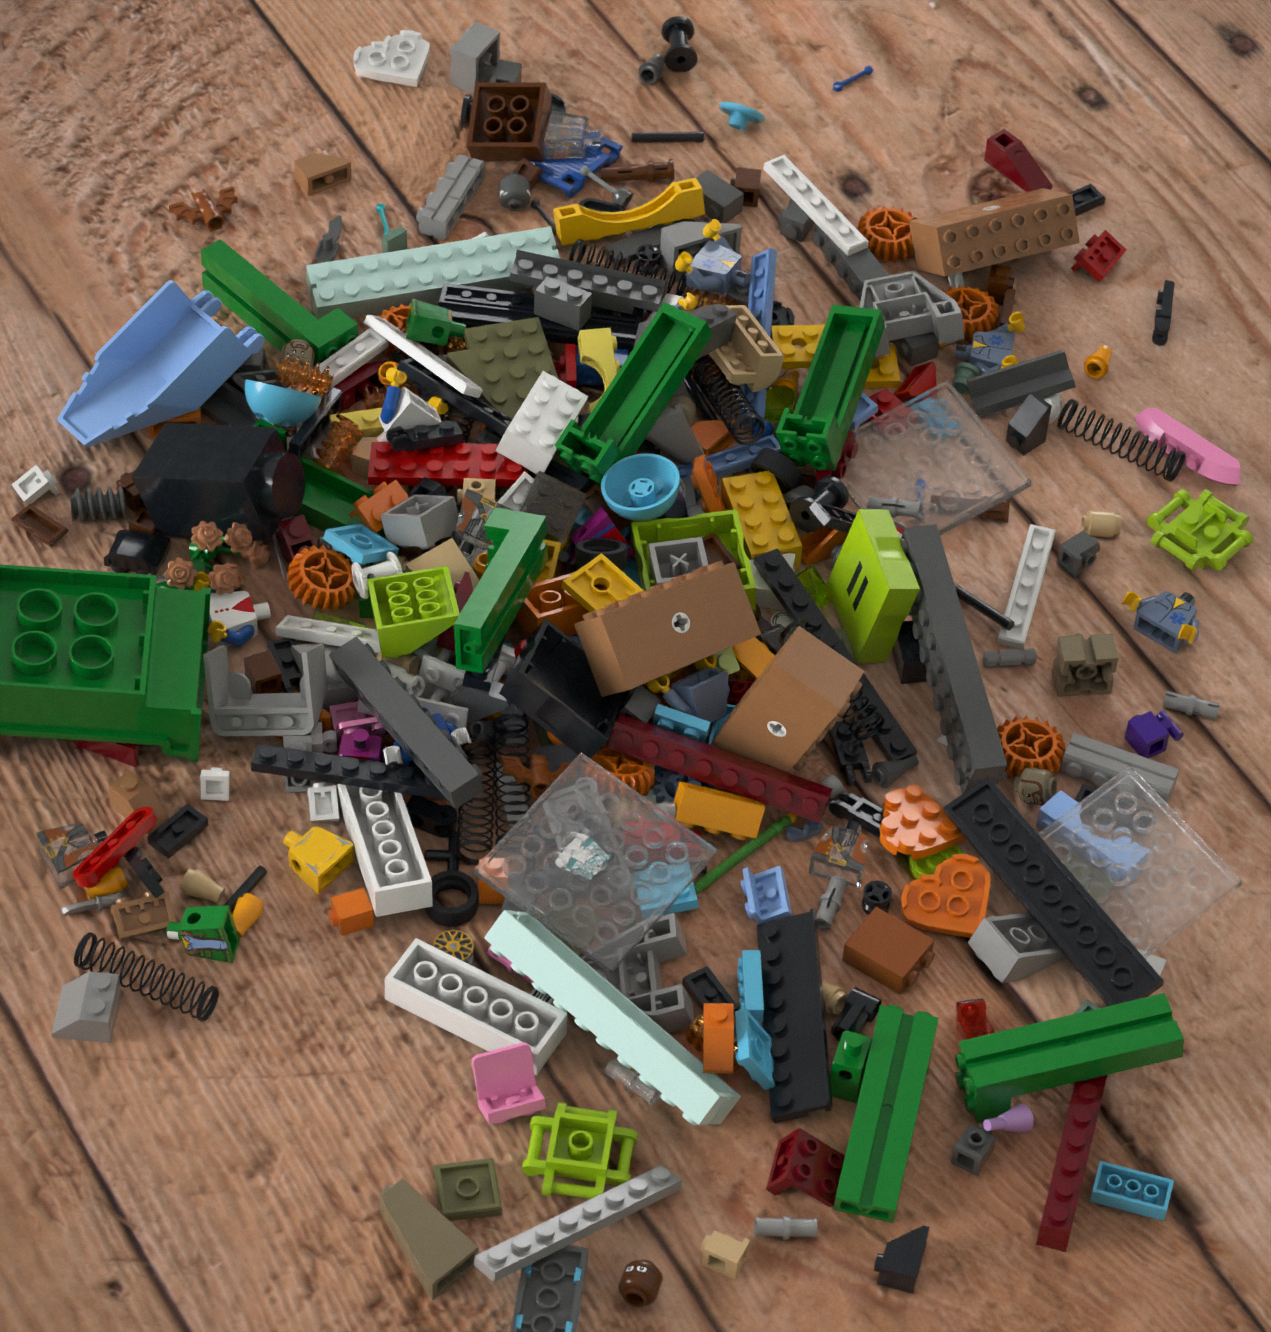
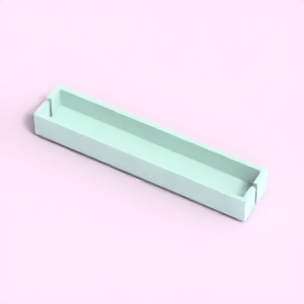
[305,226,560,319]
[484,910,741,1126]

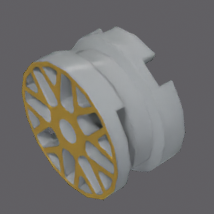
[433,930,474,966]

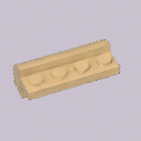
[709,305,784,392]

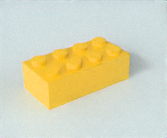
[720,471,802,568]

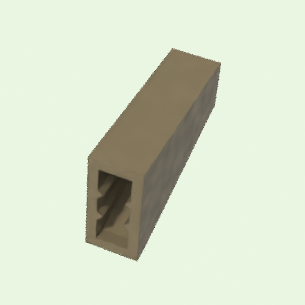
[380,1178,478,1300]

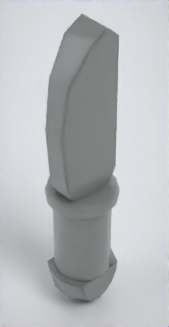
[61,892,127,916]

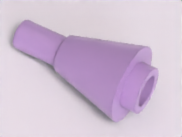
[983,1104,1034,1134]

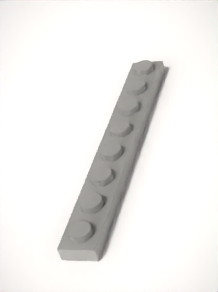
[474,1165,682,1282]

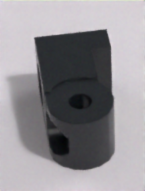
[406,795,458,838]

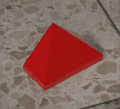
[893,361,937,401]

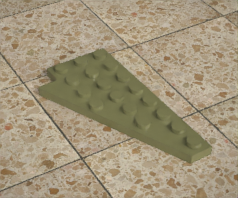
[446,317,589,478]

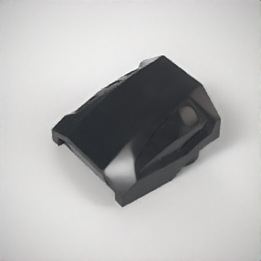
[104,529,172,575]

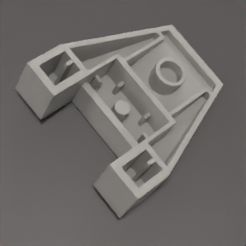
[859,271,964,359]
[571,913,695,1033]

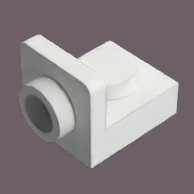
[12,465,60,505]
[307,782,339,823]

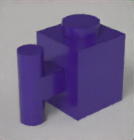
[1125,711,1184,759]

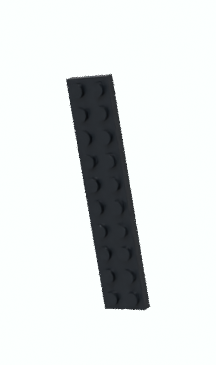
[943,777,1164,1006]

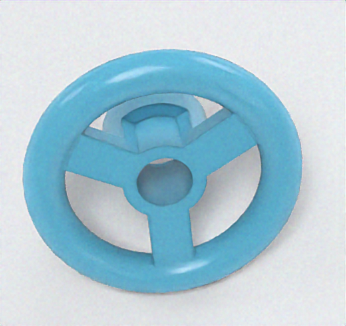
[719,101,765,131]

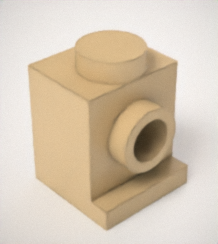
[700,1230,750,1280]

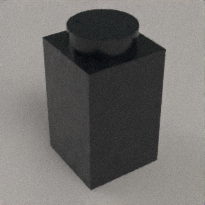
[132,423,305,542]

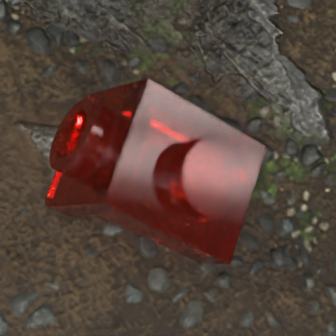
[956,998,994,1040]

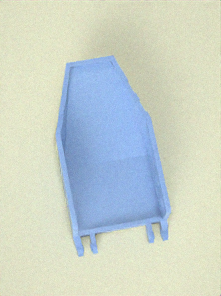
[57,280,265,448]

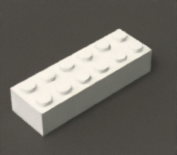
[337,784,433,917]
[385,938,568,1075]

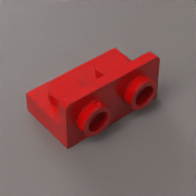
[1071,230,1127,282]
[553,344,577,388]

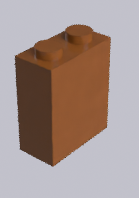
[842,907,935,995]

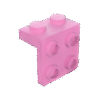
[329,701,387,740]
[472,1042,546,1124]

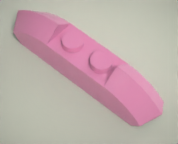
[1135,408,1240,486]

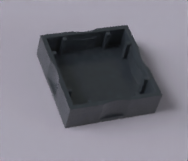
[499,619,630,762]

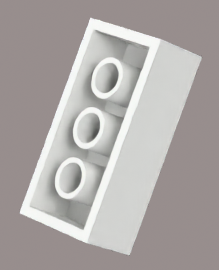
[495,371,589,477]

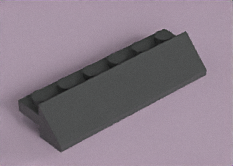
[509,250,667,314]

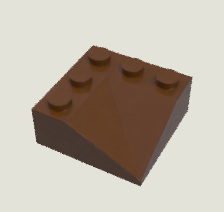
[466,82,552,161]

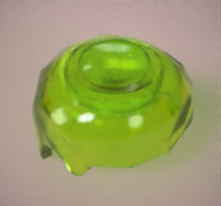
[764,386,797,422]

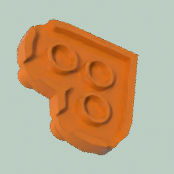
[691,454,727,513]
[879,784,966,859]
[901,854,990,938]

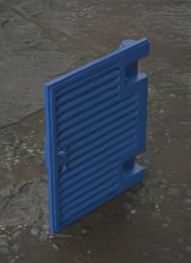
[529,122,623,198]

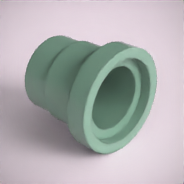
[952,362,980,394]

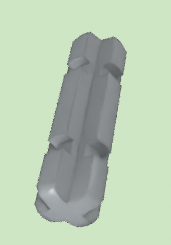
[983,648,1037,667]

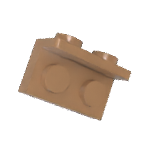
[110,891,176,940]

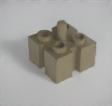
[1052,633,1118,697]

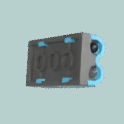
[510,1245,589,1332]

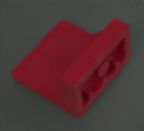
[766,1128,845,1207]

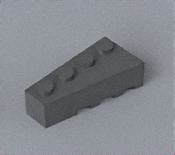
[634,304,737,359]

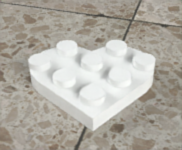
[354,30,430,87]

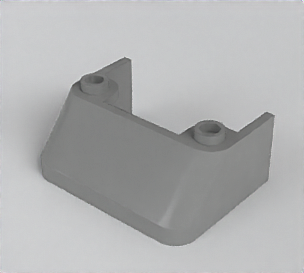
[203,643,328,736]

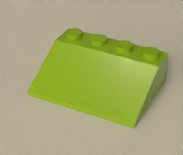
[367,565,460,659]

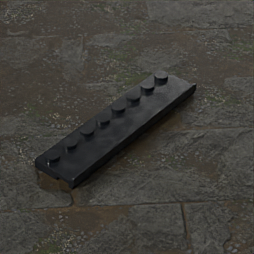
[439,283,644,352]
[757,909,833,1123]

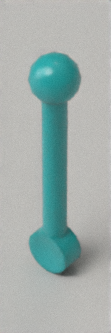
[376,203,391,235]

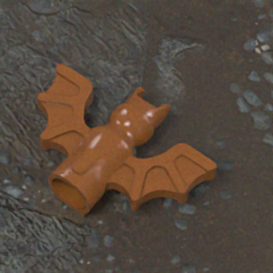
[169,186,238,232]
[499,753,579,800]

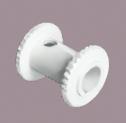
[351,552,403,599]

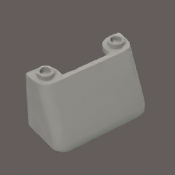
[645,381,704,463]

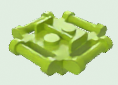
[1147,489,1254,571]
[522,1102,638,1199]

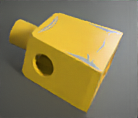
[283,826,354,894]

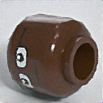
[618,1260,663,1307]

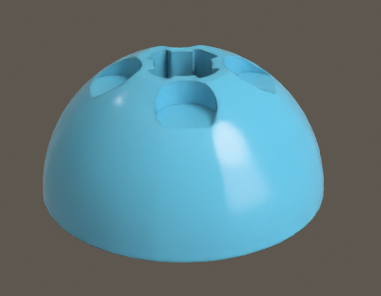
[245,379,322,427]
[601,453,680,522]

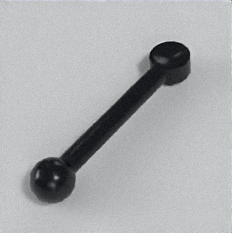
[530,199,557,234]

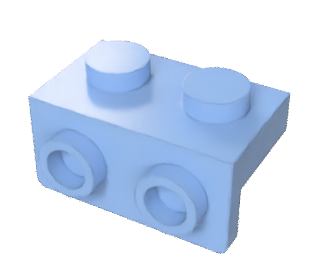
[741,865,792,924]

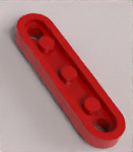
[72,807,157,888]

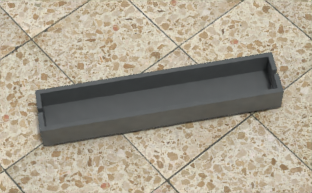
[900,524,1007,794]

